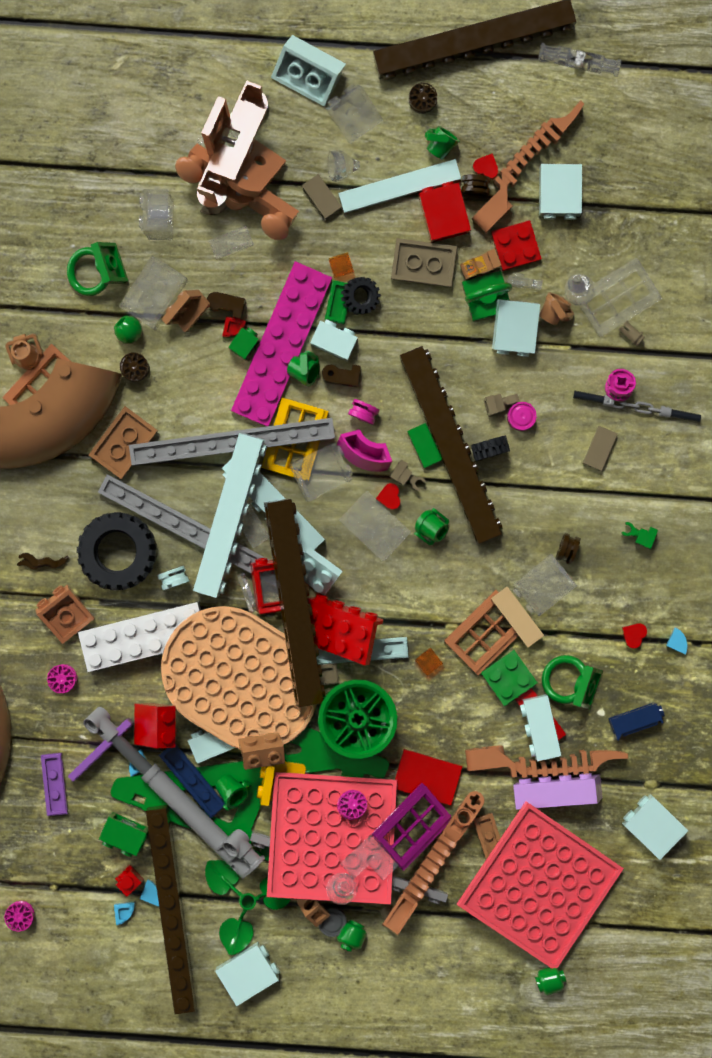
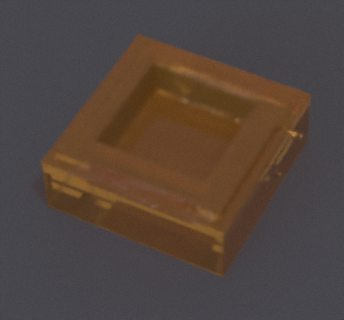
[328,252,354,278]
[415,647,443,676]

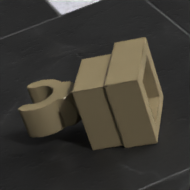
[483,394,519,416]
[389,459,426,491]

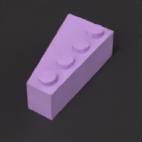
[513,773,603,810]

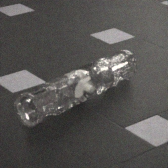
[538,43,621,77]

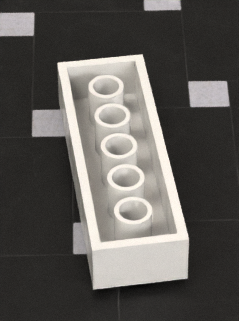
[78,602,201,672]

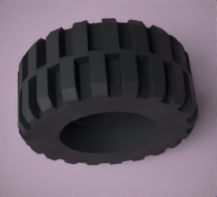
[76,512,157,590]

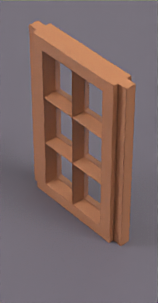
[2,344,70,405]
[444,590,518,675]

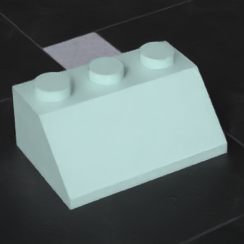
[271,35,346,106]

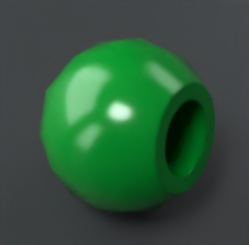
[114,316,142,344]

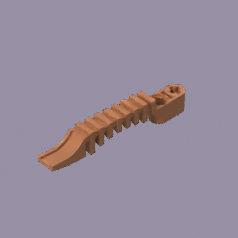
[472,100,584,233]
[465,745,628,778]
[382,791,484,935]

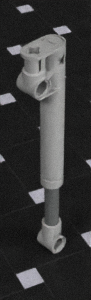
[84,707,265,879]

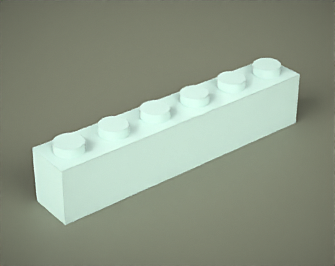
[222,460,325,556]

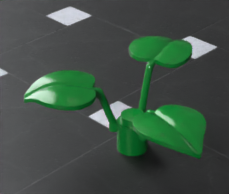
[205,860,291,955]

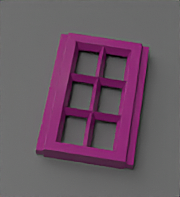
[372,783,452,871]

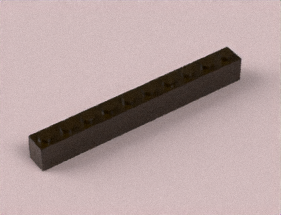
[373,0,576,80]
[399,346,503,544]
[264,499,325,707]
[146,805,197,1014]

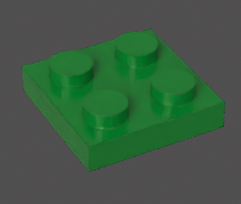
[481,650,538,707]

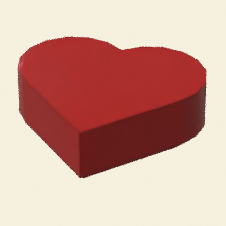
[473,153,499,180]
[375,483,400,510]
[622,623,647,648]

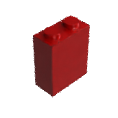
[419,181,471,243]
[134,703,176,748]

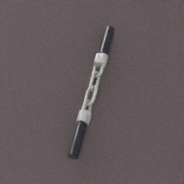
[573,390,701,423]

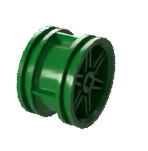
[318,680,398,759]

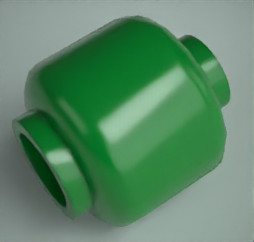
[337,920,367,952]
[535,967,567,996]

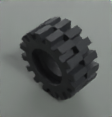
[341,277,381,314]
[471,435,510,461]

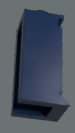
[608,702,665,741]

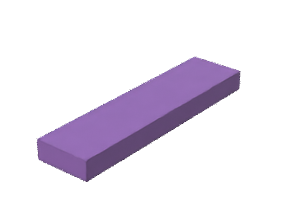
[68,718,133,781]

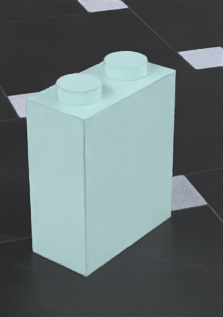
[539,164,582,220]
[492,299,540,357]
[622,794,688,860]
[215,942,280,1006]

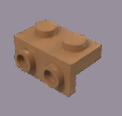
[162,290,210,332]
[238,733,285,770]

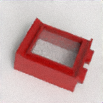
[250,558,281,614]

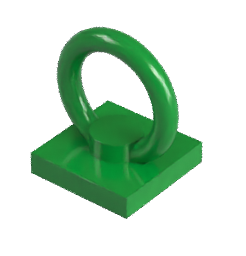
[67,242,128,296]
[462,271,512,322]
[542,655,603,709]

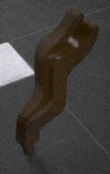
[17,553,69,569]

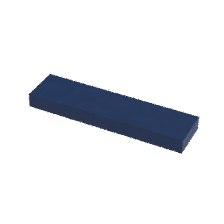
[159,742,225,818]

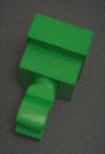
[621,522,658,549]

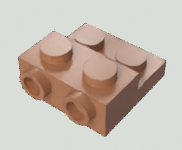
[35,585,95,644]

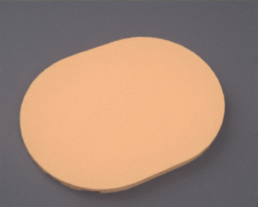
[161,606,317,749]

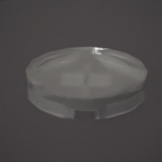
[237,573,257,613]

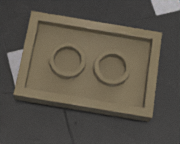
[391,238,457,288]

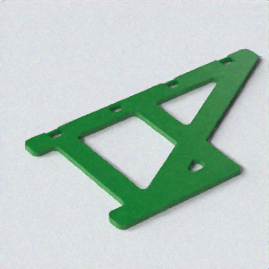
[110,726,389,861]

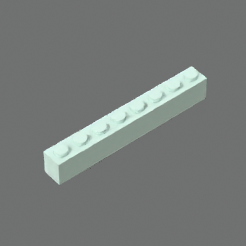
[193,433,267,598]

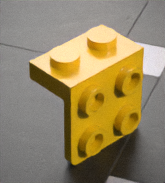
[257,761,306,806]

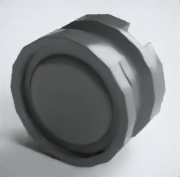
[319,906,347,937]

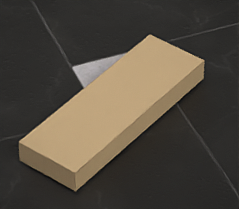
[491,587,544,647]

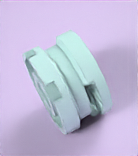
[157,566,189,590]

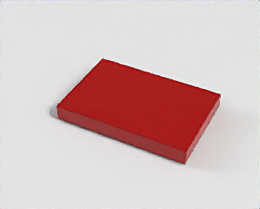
[395,749,463,805]

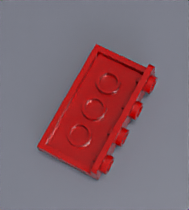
[307,595,384,665]

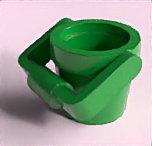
[425,126,460,160]
[287,351,320,387]
[414,508,449,545]
[216,775,252,811]

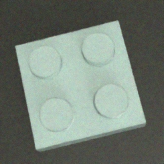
[301,547,342,595]

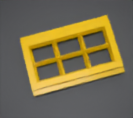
[261,398,329,481]

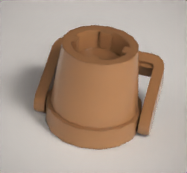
[539,292,574,325]
[5,333,43,370]

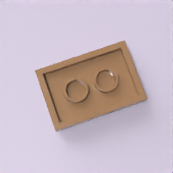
[89,406,158,479]

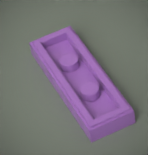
[41,752,68,816]

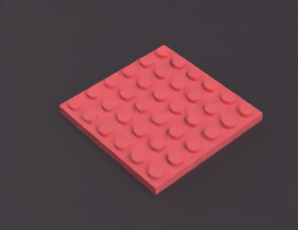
[266,772,397,905]
[457,801,624,969]

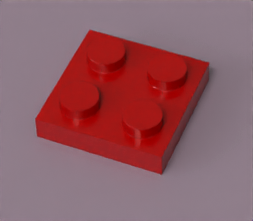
[491,220,542,271]

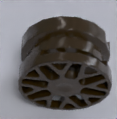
[409,82,437,114]
[461,174,490,196]
[120,352,149,382]
[556,533,581,565]

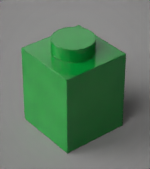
[228,327,260,361]

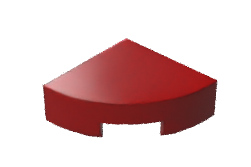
[222,316,247,337]

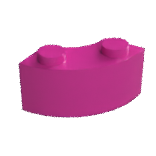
[337,430,392,472]

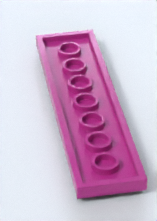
[231,261,332,427]

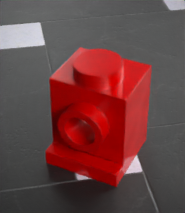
[115,865,144,897]

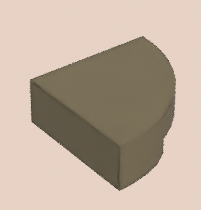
[200,202,228,215]

